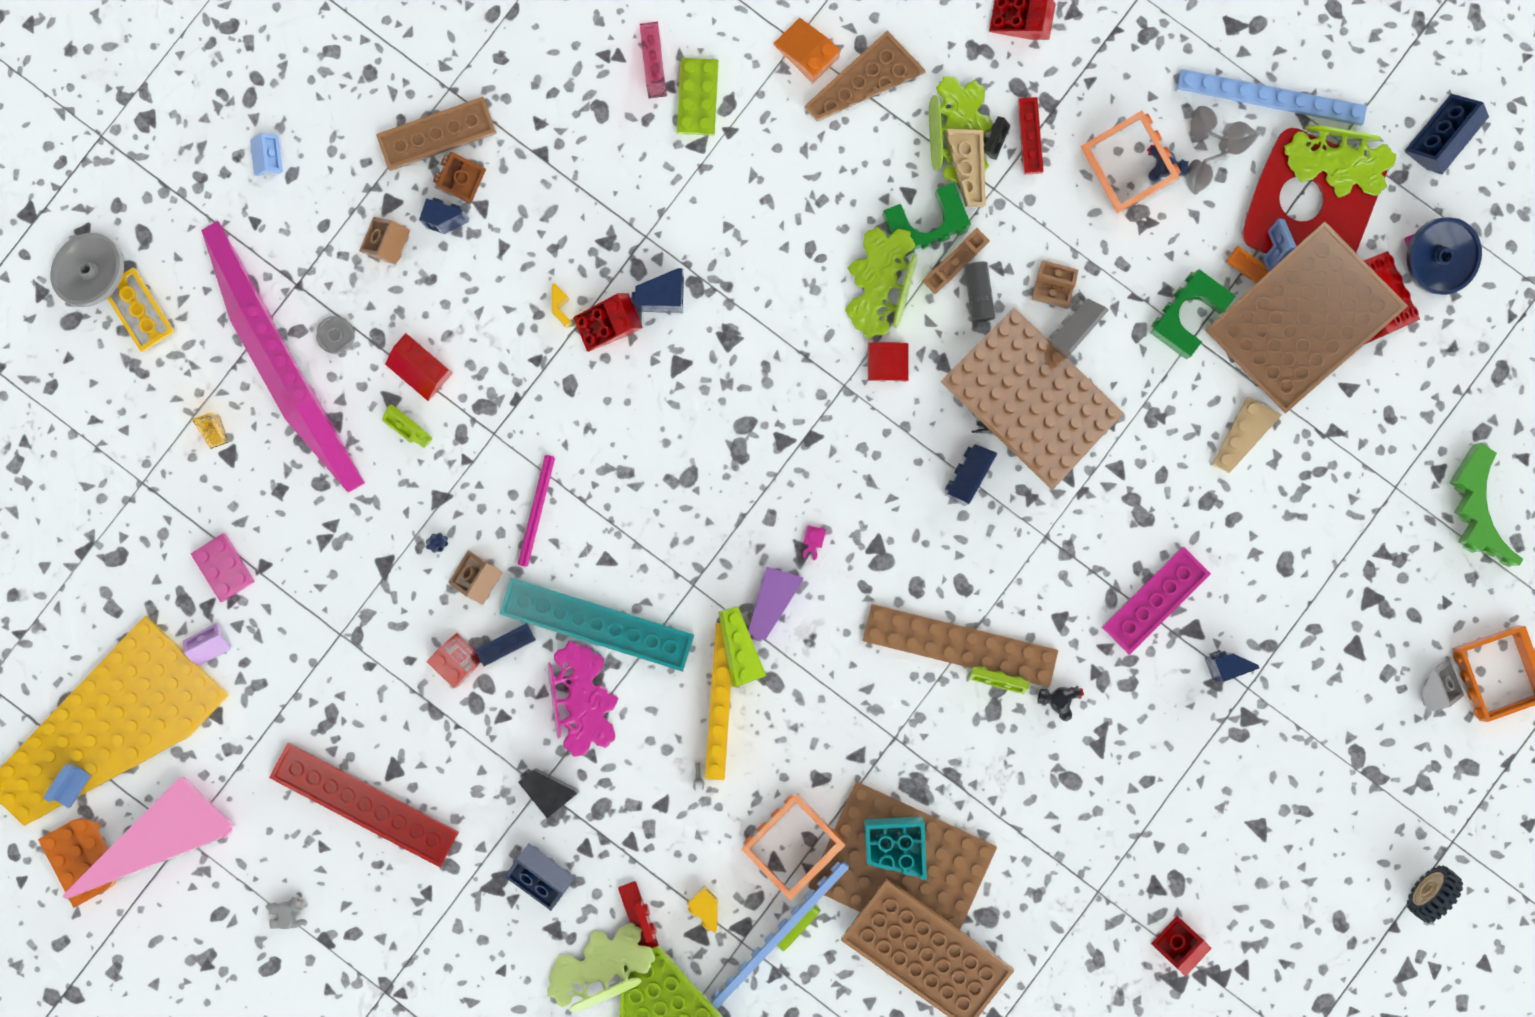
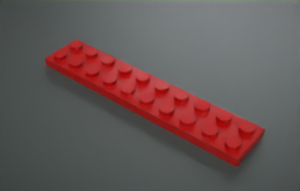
[269,743,459,868]

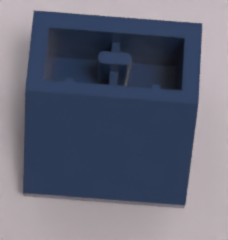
[419,198,469,234]

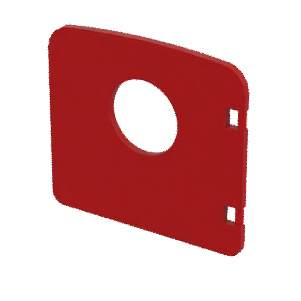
[1242,128,1387,254]

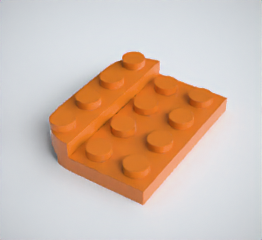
[38,817,118,908]

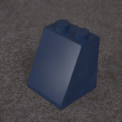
[631,268,684,313]

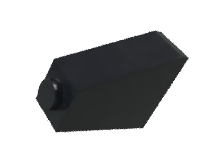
[518,768,579,818]

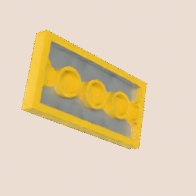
[107,267,175,352]

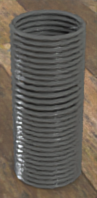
[964,261,996,323]

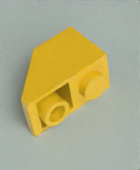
[687,885,718,933]

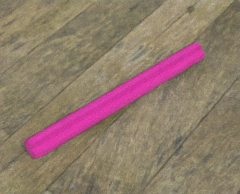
[518,455,555,567]

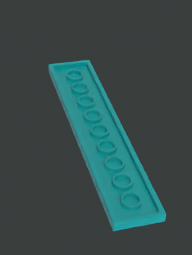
[499,577,694,672]

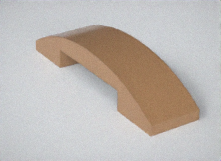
[922,228,990,294]

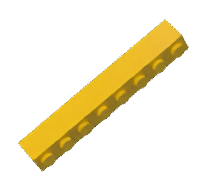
[705,623,732,780]

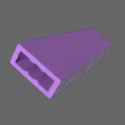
[748,567,804,642]

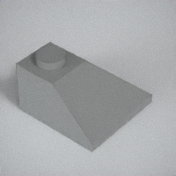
[1421,660,1464,712]

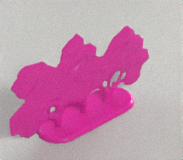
[547,641,619,757]

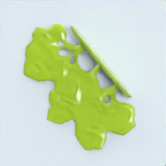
[929,76,993,188]
[1284,125,1397,198]
[845,227,917,340]

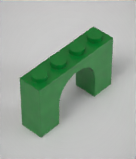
[882,183,971,257]
[1150,269,1236,360]

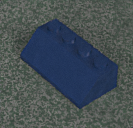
[1405,93,1489,175]

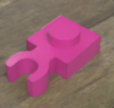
[803,525,826,560]

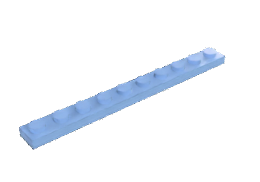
[1176,69,1367,126]
[711,860,850,1009]

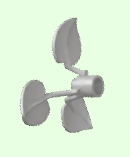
[1186,106,1260,195]

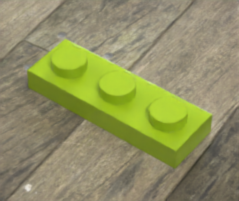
[968,666,1030,695]

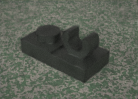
[983,116,1011,160]

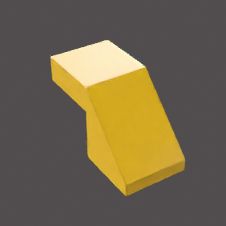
[552,283,573,329]

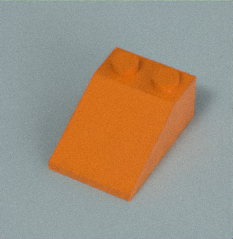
[773,18,840,84]

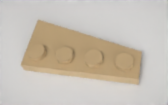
[945,129,986,207]
[1211,397,1282,473]

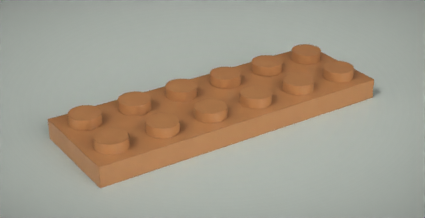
[376,97,497,171]

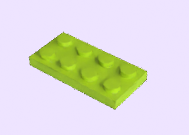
[677,58,719,136]

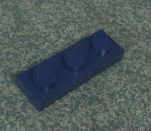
[475,623,536,667]

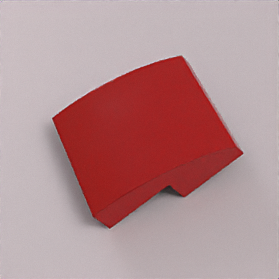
[868,342,909,382]

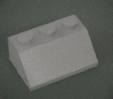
[1049,298,1109,357]

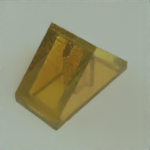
[192,412,228,449]

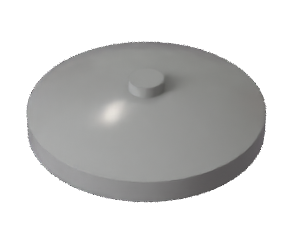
[50,233,124,307]

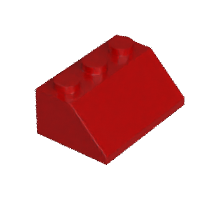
[385,333,453,402]

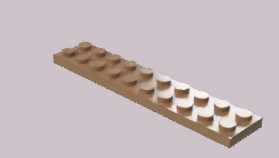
[862,604,1059,687]

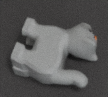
[268,895,308,929]

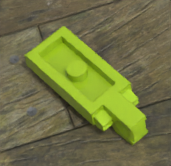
[382,404,433,448]

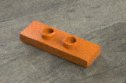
[1225,246,1268,283]

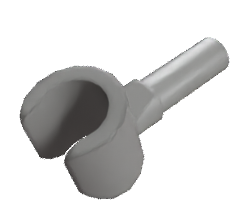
[693,762,705,791]

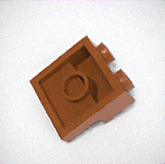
[433,152,486,204]

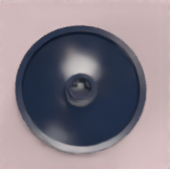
[1406,217,1482,295]

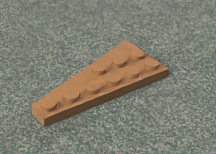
[804,30,926,122]

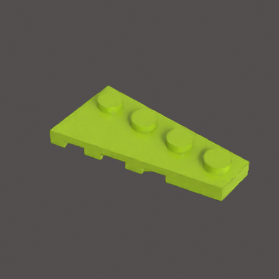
[718,606,766,687]

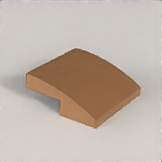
[1031,260,1079,309]

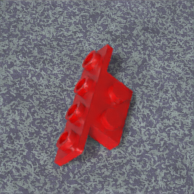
[618,881,659,948]

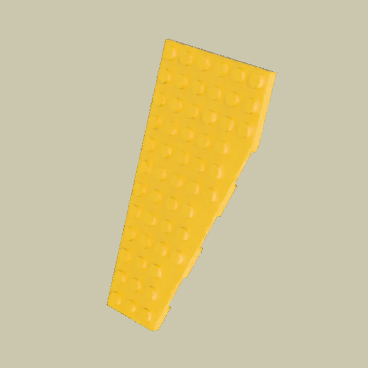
[0,616,229,826]

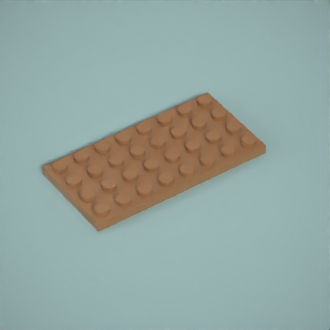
[841,878,1014,1017]

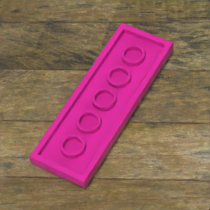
[1101,546,1211,655]

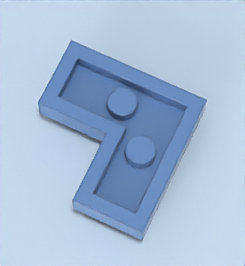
[1263,218,1296,272]

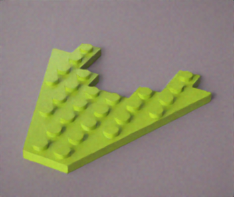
[620,945,723,1017]

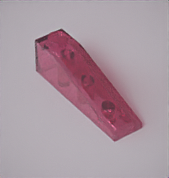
[639,21,667,99]

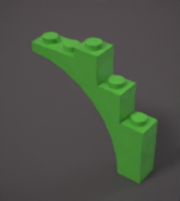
[1449,443,1523,567]

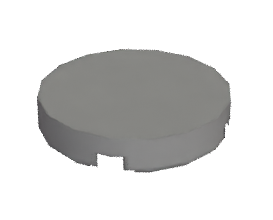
[316,316,355,354]

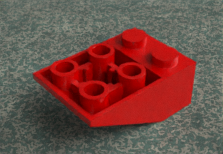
[989,0,1056,40]
[573,293,643,352]

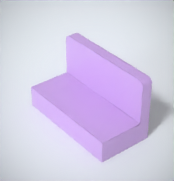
[183,623,231,666]

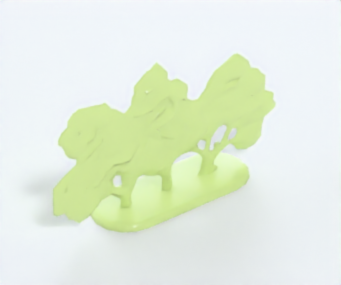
[547,923,655,1012]

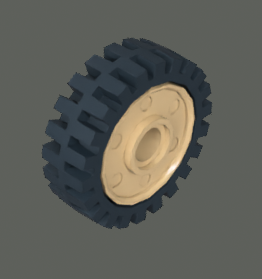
[1407,865,1463,923]

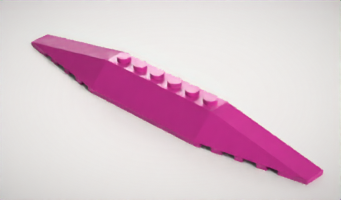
[201,221,365,493]

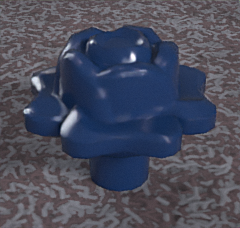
[426,532,448,553]

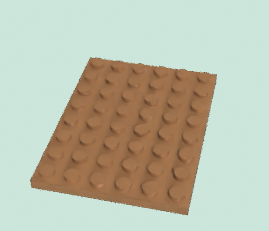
[1205,221,1408,414]
[940,307,1124,490]
[808,781,997,929]

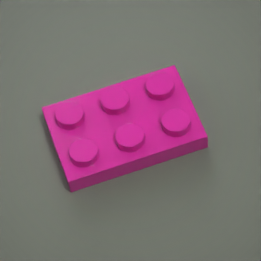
[190,533,255,602]

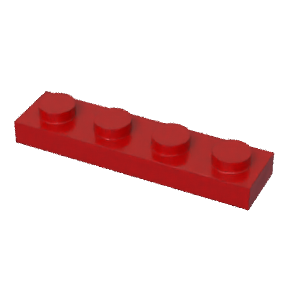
[1017,97,1044,175]

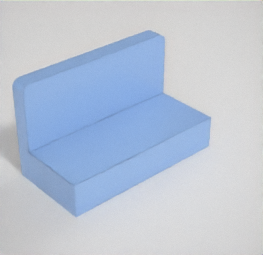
[250,133,283,176]

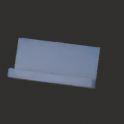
[43,763,91,808]

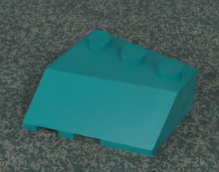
[864,816,927,880]

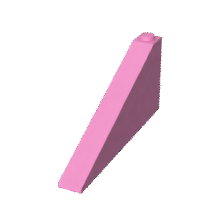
[63,777,235,899]

